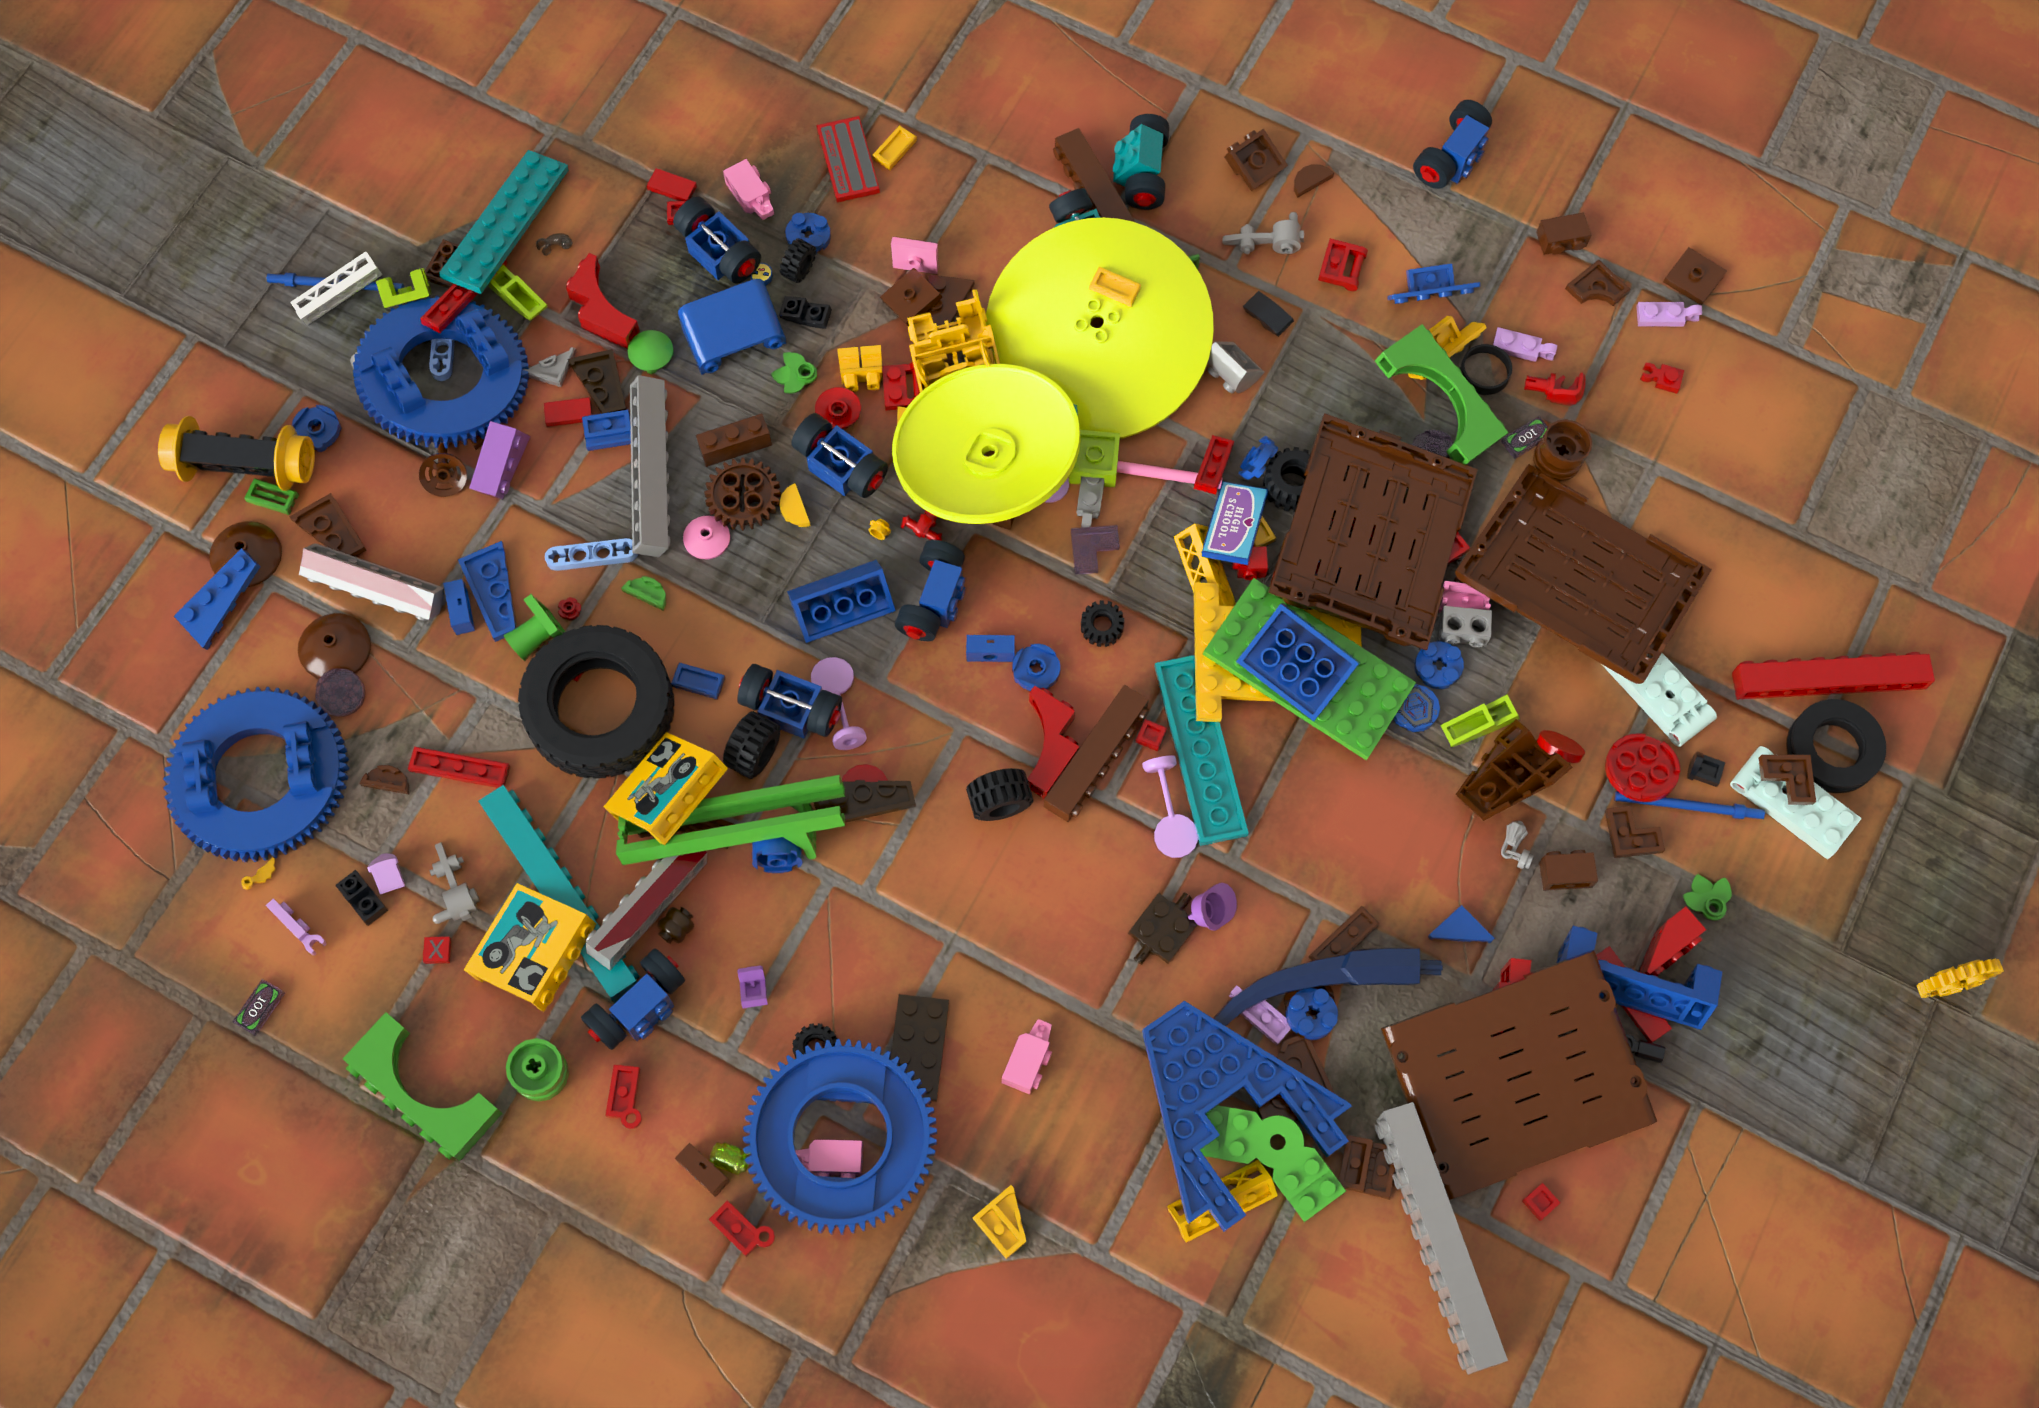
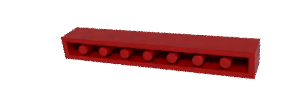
[1732,652,1935,700]

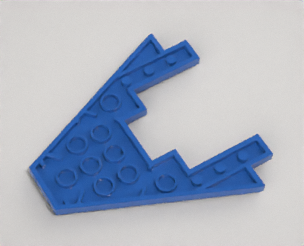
[1142,1001,1352,1232]

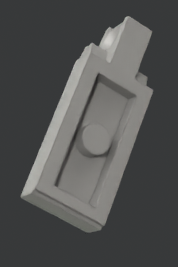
[1076,477,1104,531]

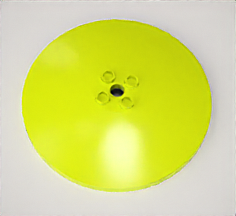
[892,364,1081,524]

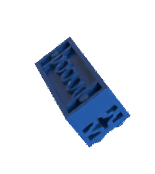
[1556,926,1723,1030]

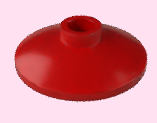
[815,387,861,429]

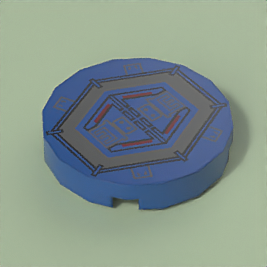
[1393,684,1440,732]

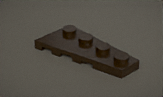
[814,780,916,823]

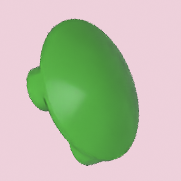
[627,330,674,374]

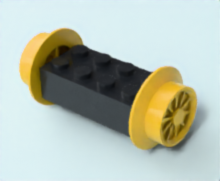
[158,416,315,491]

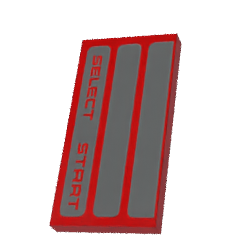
[816,116,880,203]

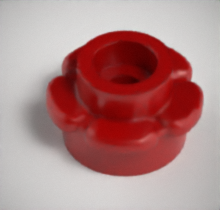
[558,597,581,620]

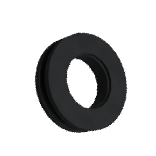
[1786,699,1886,793]

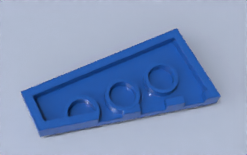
[458,541,517,642]
[174,548,261,650]

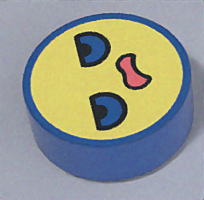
[750,263,773,286]

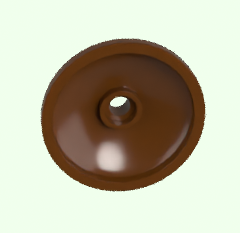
[209,521,282,587]
[298,613,371,681]

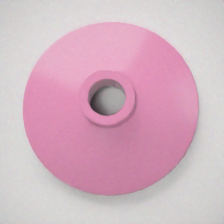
[683,516,730,560]

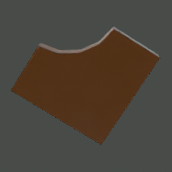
[1565,260,1631,306]

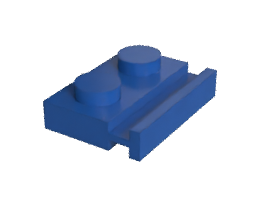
[582,410,631,451]

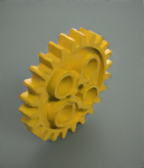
[1916,958,2004,998]

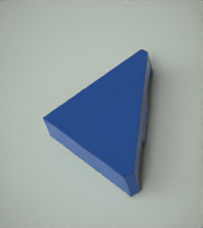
[1428,905,1495,943]

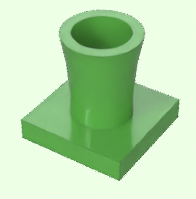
[504,594,566,661]

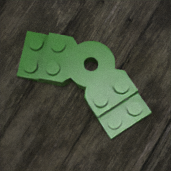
[1200,1105,1346,1222]

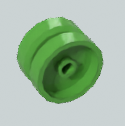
[506,1038,569,1101]

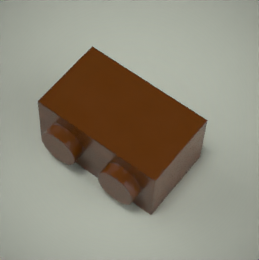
[1536,212,1592,255]
[1539,850,1598,891]

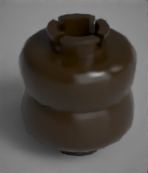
[658,907,694,944]

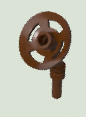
[419,443,467,497]

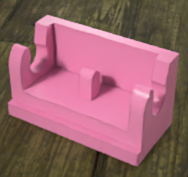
[1438,581,1491,613]

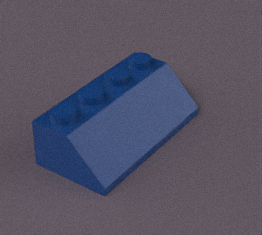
[787,560,896,643]

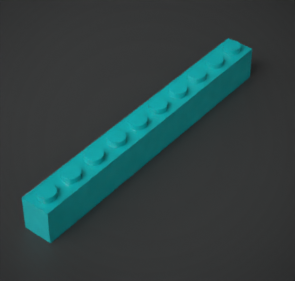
[478,785,640,1004]

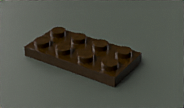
[890,994,949,1102]

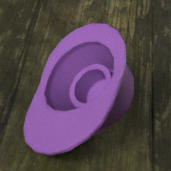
[1188,883,1237,931]

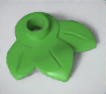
[771,352,817,394]
[1683,874,1732,921]

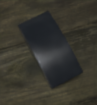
[1243,291,1294,337]
[779,296,832,329]
[335,870,388,926]

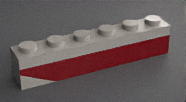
[299,543,445,621]
[586,851,707,970]

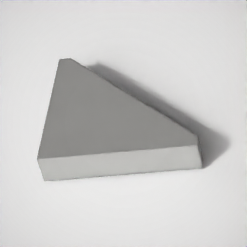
[522,347,577,387]

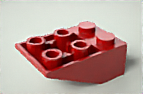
[1639,906,1706,976]

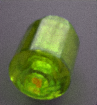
[710,1142,749,1175]

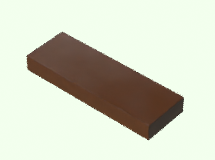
[1309,906,1380,961]

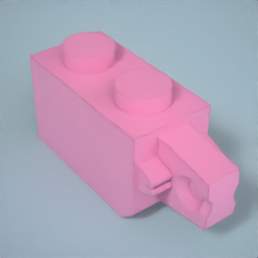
[723,159,774,220]
[1002,1019,1052,1094]
[796,1140,863,1179]

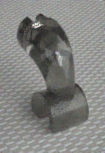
[536,233,573,256]

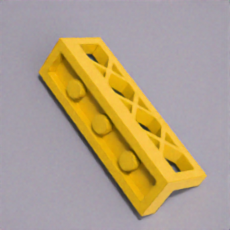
[1174,524,1236,606]
[1167,1160,1278,1243]

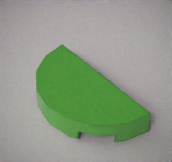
[621,576,667,611]

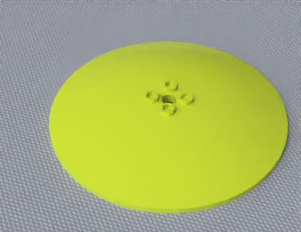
[985,217,1214,439]

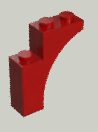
[566,253,640,349]
[1027,686,1079,799]

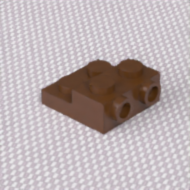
[1224,129,1288,191]

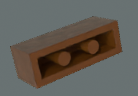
[696,413,772,467]

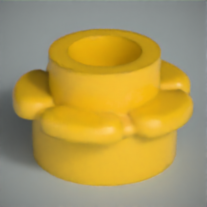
[869,519,891,540]

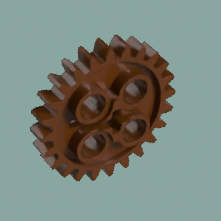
[704,457,781,531]

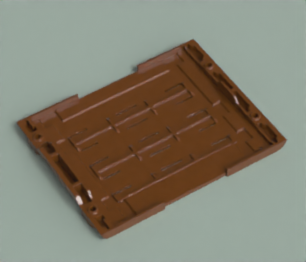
[1268,413,1478,650]
[1455,464,1712,684]
[1381,950,1657,1200]

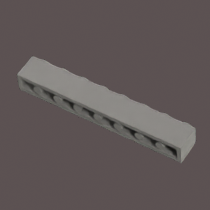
[630,375,671,557]

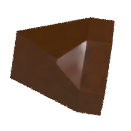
[1456,719,1573,821]

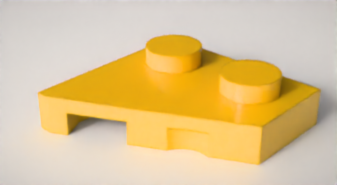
[973,1185,1026,1259]

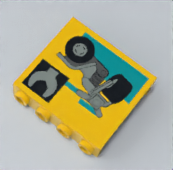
[603,732,728,845]
[464,883,596,1012]

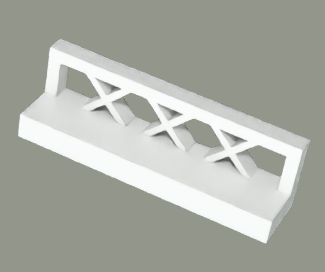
[290,252,383,326]

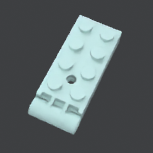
[1601,653,1717,747]
[1730,746,1862,860]

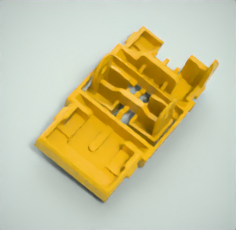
[908,289,1000,393]

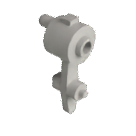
[1222,212,1304,254]
[429,842,480,924]

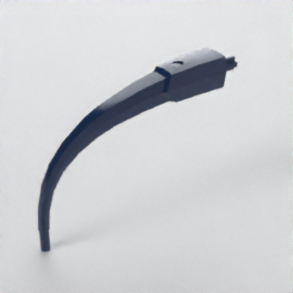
[1213,948,1443,1026]

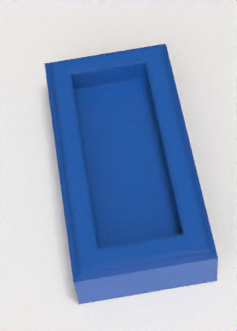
[671,662,725,700]

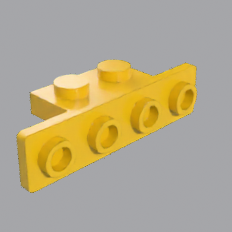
[1408,316,1487,380]

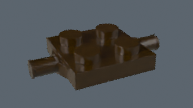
[1128,892,1197,965]

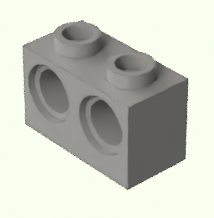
[1439,606,1492,647]

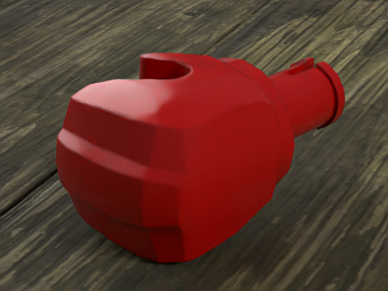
[1524,373,1586,406]

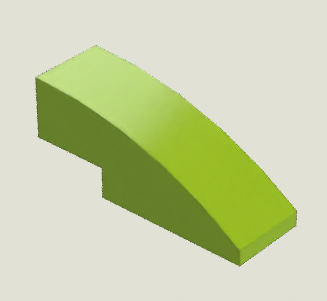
[488,265,548,321]
[1440,695,1520,747]

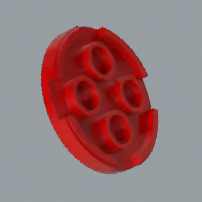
[1605,733,1681,802]

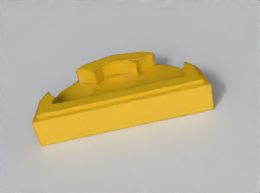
[779,483,811,527]

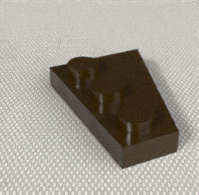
[567,349,627,414]

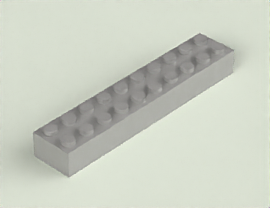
[1375,1102,1508,1375]

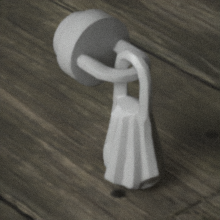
[1501,821,1534,869]

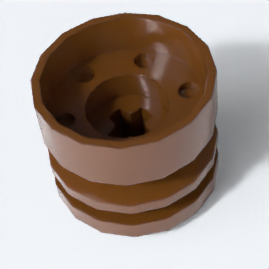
[1533,419,1592,481]

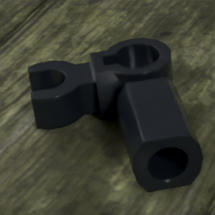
[1625,1034,1666,1063]

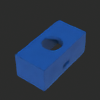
[443,579,475,635]
[966,635,1015,662]

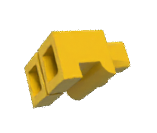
[837,345,883,392]

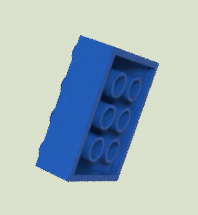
[1236,603,1361,721]

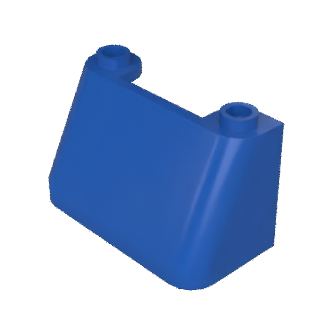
[678,279,786,375]

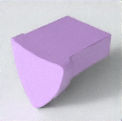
[367,853,405,894]

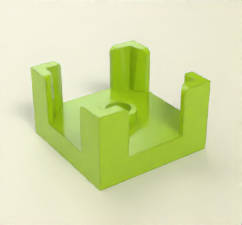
[376,268,432,308]
[1069,430,1120,488]

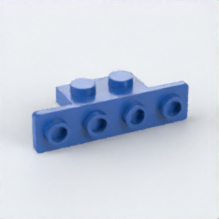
[1387,264,1481,304]

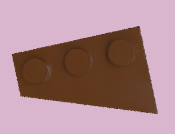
[925,275,975,326]
[289,493,367,557]

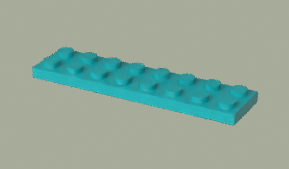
[439,150,569,294]
[1154,655,1249,846]

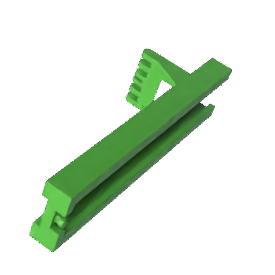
[616,775,845,865]

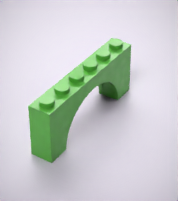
[1375,324,1508,465]
[343,1012,503,1161]

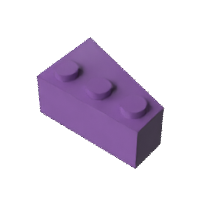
[469,421,531,499]

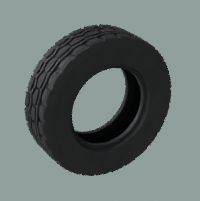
[518,625,675,779]

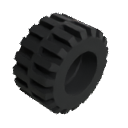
[1263,447,1310,512]
[723,711,781,779]
[966,768,1034,821]

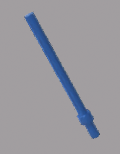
[266,273,404,292]
[1614,791,1765,819]

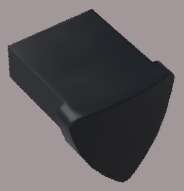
[1687,751,1725,787]

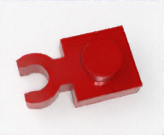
[1640,363,1684,394]

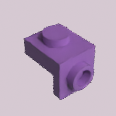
[738,966,768,1008]

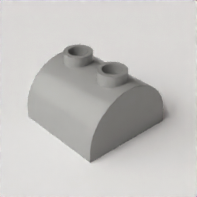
[1207,341,1264,393]

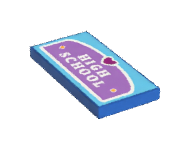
[1202,481,1268,565]

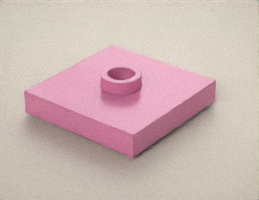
[891,237,939,274]

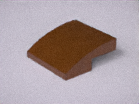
[1339,1135,1395,1200]

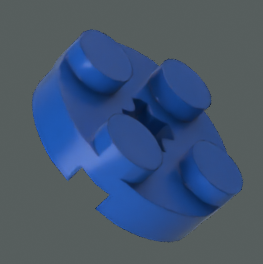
[785,213,831,254]
[292,405,342,452]
[1238,436,1278,480]
[1414,641,1464,689]
[1012,644,1060,691]
[1286,988,1338,1040]

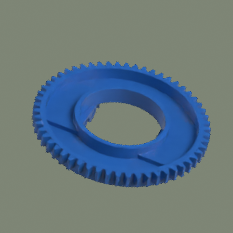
[353,296,529,448]
[163,687,349,862]
[743,1039,937,1235]

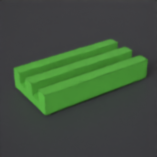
[244,478,299,515]

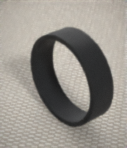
[1460,344,1512,395]

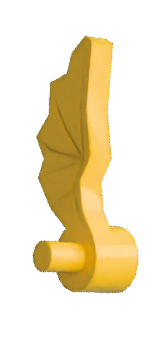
[241,858,275,890]

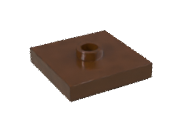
[1663,247,1727,306]
[880,268,943,327]

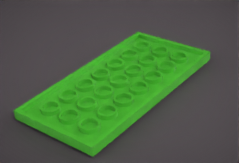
[1203,578,1416,760]

